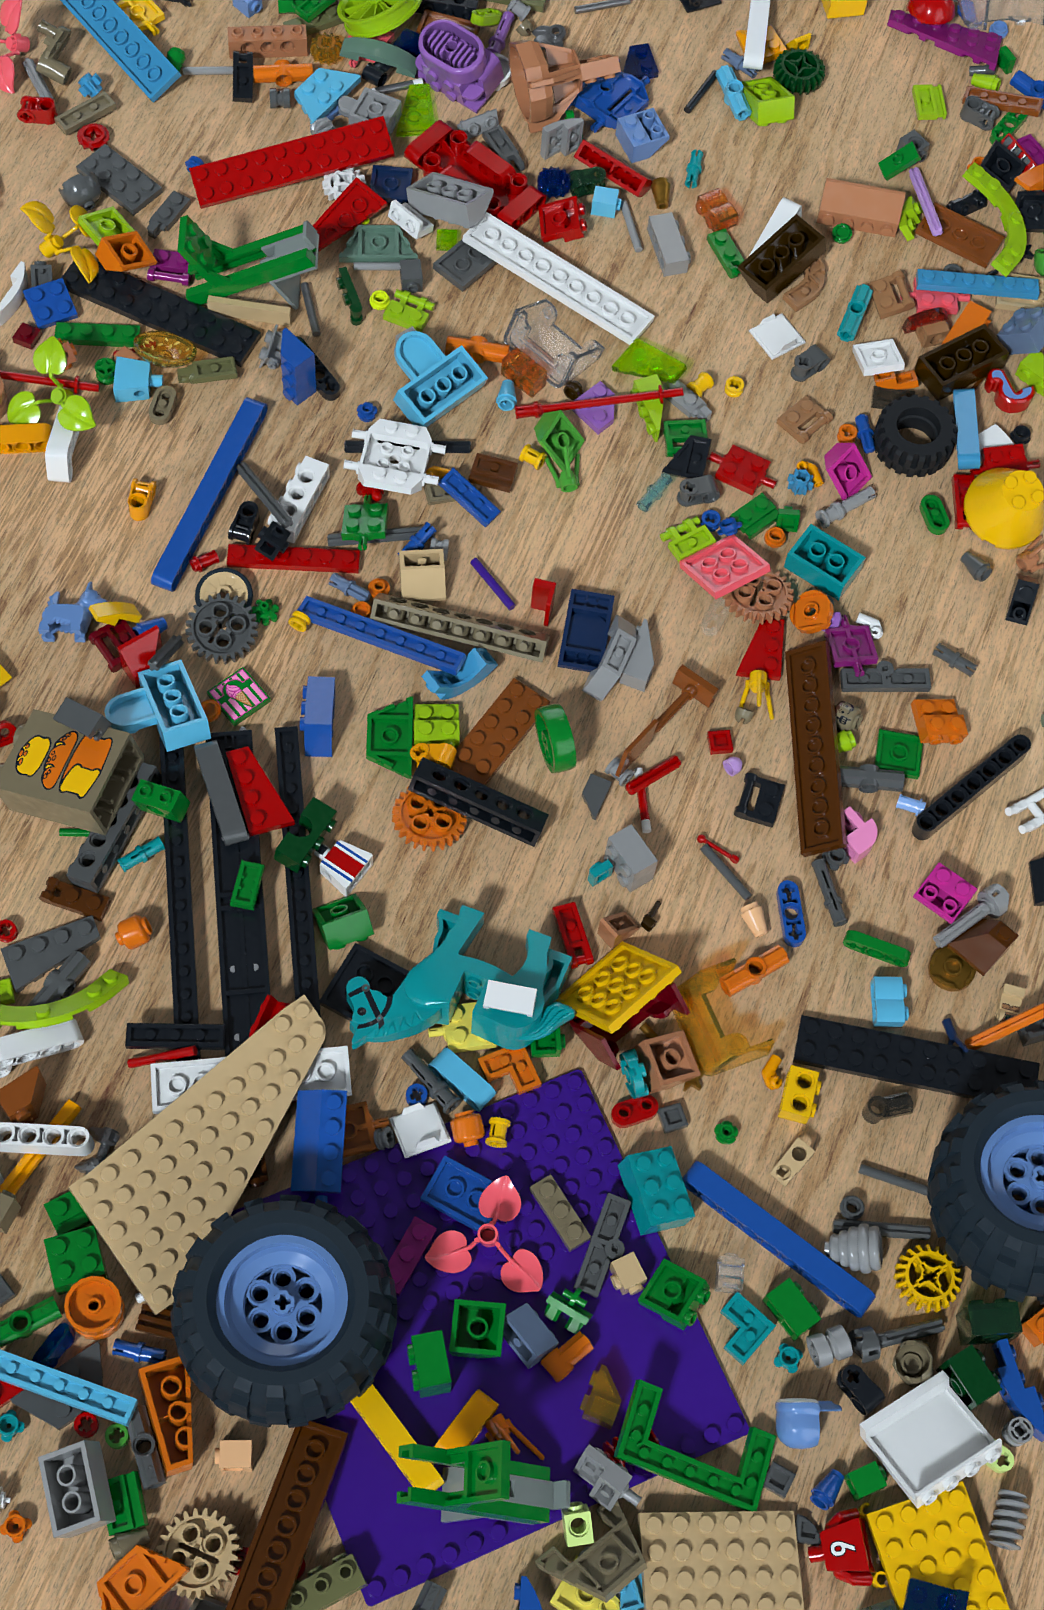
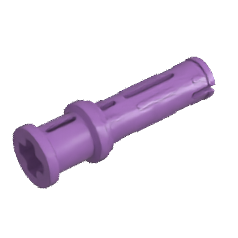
[486,11,515,54]

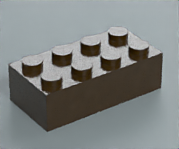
[914,324,1009,401]

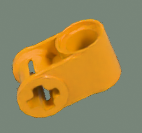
[128,478,157,521]
[410,743,457,770]

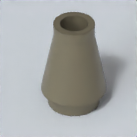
[108,1527,150,1561]

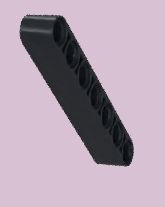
[912,734,1031,840]

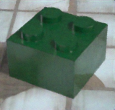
[936,1344,1002,1411]

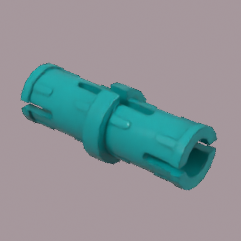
[685,149,704,189]
[117,836,165,872]

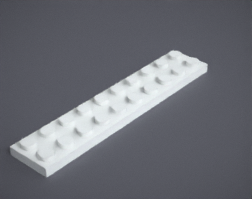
[462,212,655,346]

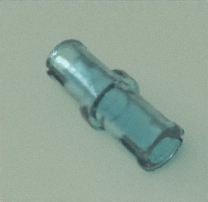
[636,472,673,512]

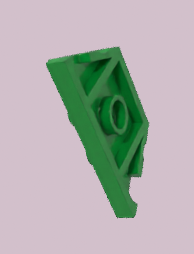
[366,697,413,779]

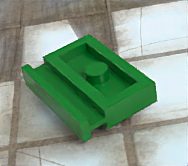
[730,493,778,540]
[43,1191,91,1235]
[107,1471,149,1536]

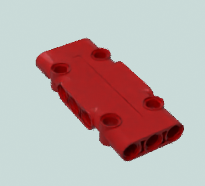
[404,120,547,230]

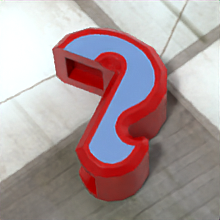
[984,368,1035,413]

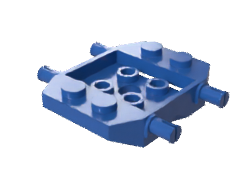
[567,60,650,133]

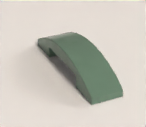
[339,37,417,78]

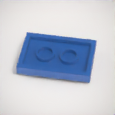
[420,1156,493,1232]

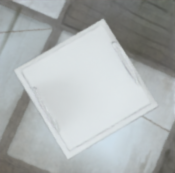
[749,313,806,360]
[389,1102,452,1158]

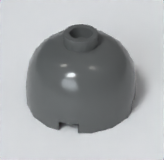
[59,171,101,211]

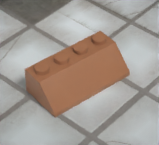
[816,178,906,237]

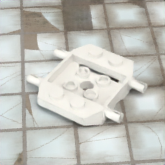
[343,419,446,495]

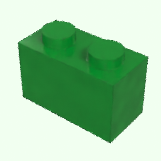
[762,1277,821,1341]

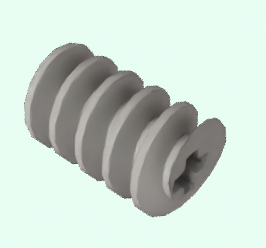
[988,1489,1030,1550]

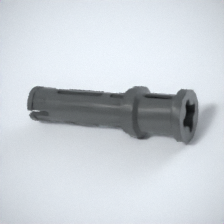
[401,1048,462,1114]

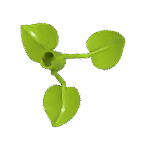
[7,336,96,431]

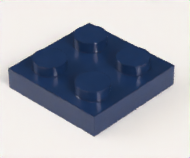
[370,165,413,205]

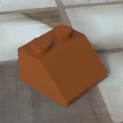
[0,1066,47,1124]

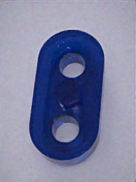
[32,1323,76,1368]

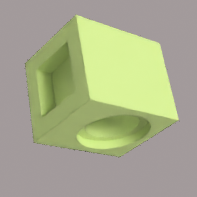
[561,1502,594,1547]

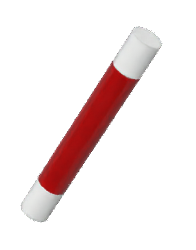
[634,768,651,833]

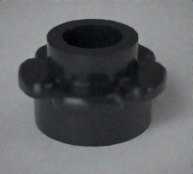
[1010,425,1031,444]

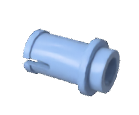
[896,794,926,816]

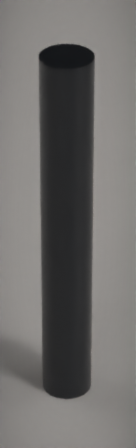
[684,70,717,114]

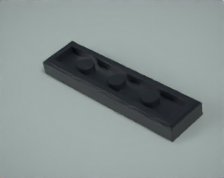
[125,1023,226,1050]

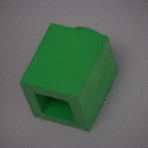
[844,1460,887,1502]

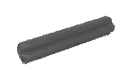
[148,635,184,671]

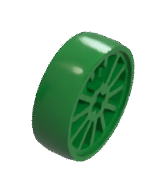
[535,703,576,773]

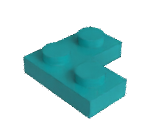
[720,1292,776,1366]

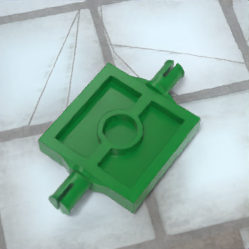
[341,495,389,551]

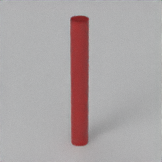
[127,1045,198,1068]

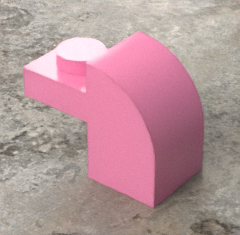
[843,806,877,864]

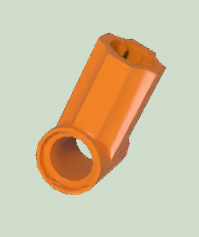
[540,1331,594,1383]

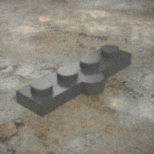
[840,661,931,692]
[573,1193,631,1298]

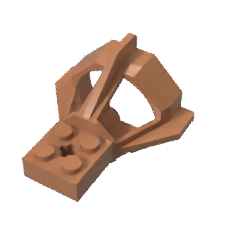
[509,39,621,133]

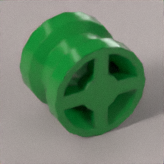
[95,358,116,385]

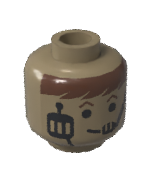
[835,701,863,731]

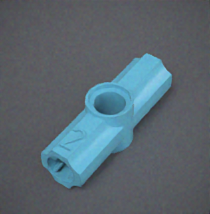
[716,65,752,121]

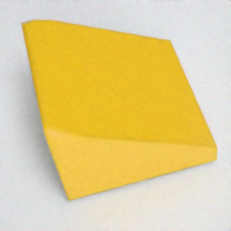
[786,33,812,50]

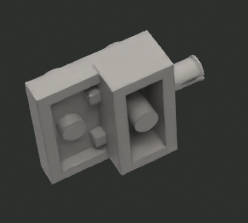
[573,1444,642,1511]

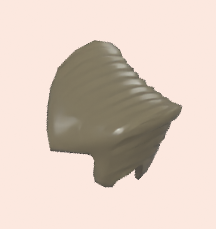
[892,1340,934,1388]

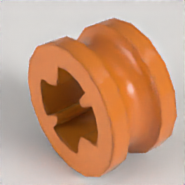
[837,424,857,443]

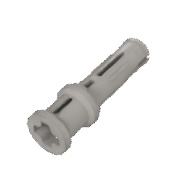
[815,486,876,528]

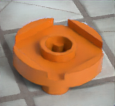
[789,590,834,634]

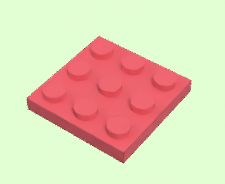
[679,534,771,599]

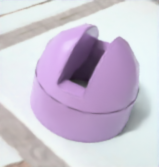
[723,756,742,776]

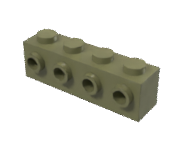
[285,1552,368,1610]

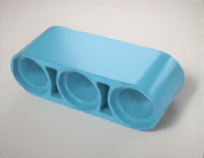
[428,1047,496,1112]

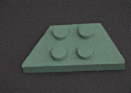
[339,225,418,263]

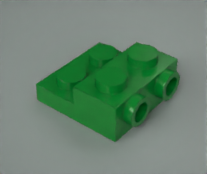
[638,1258,711,1331]

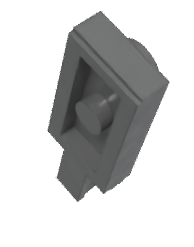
[147,191,191,239]

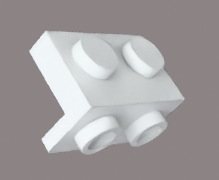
[388,200,434,240]

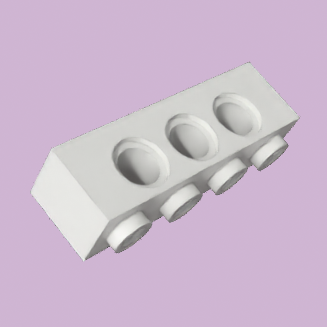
[268,456,330,543]

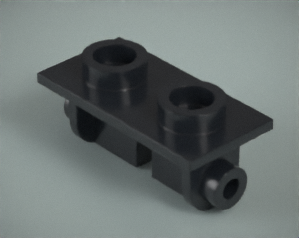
[946,189,987,216]

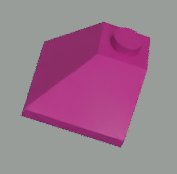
[824,443,872,500]

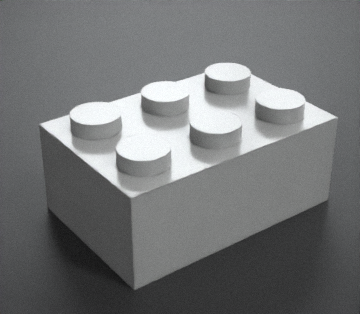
[38,1440,116,1538]

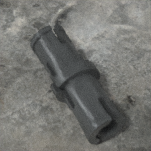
[932,643,978,677]

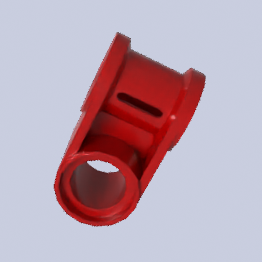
[17,96,58,125]

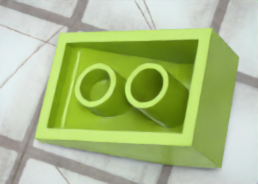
[742,77,795,126]

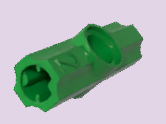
[0,1296,63,1348]

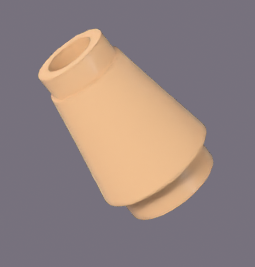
[740,902,768,938]

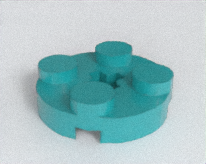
[619,1048,649,1099]

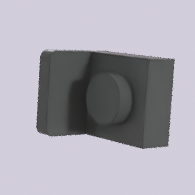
[30,261,52,288]

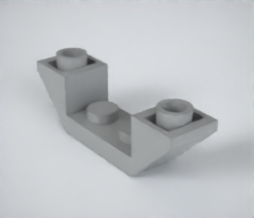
[582,615,637,702]

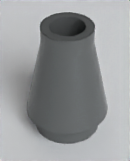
[960,551,992,582]

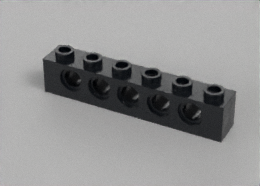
[408,757,549,847]

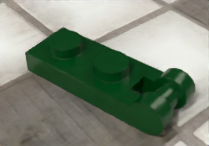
[336,267,363,326]

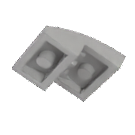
[540,118,584,160]

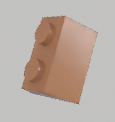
[632,1030,701,1094]

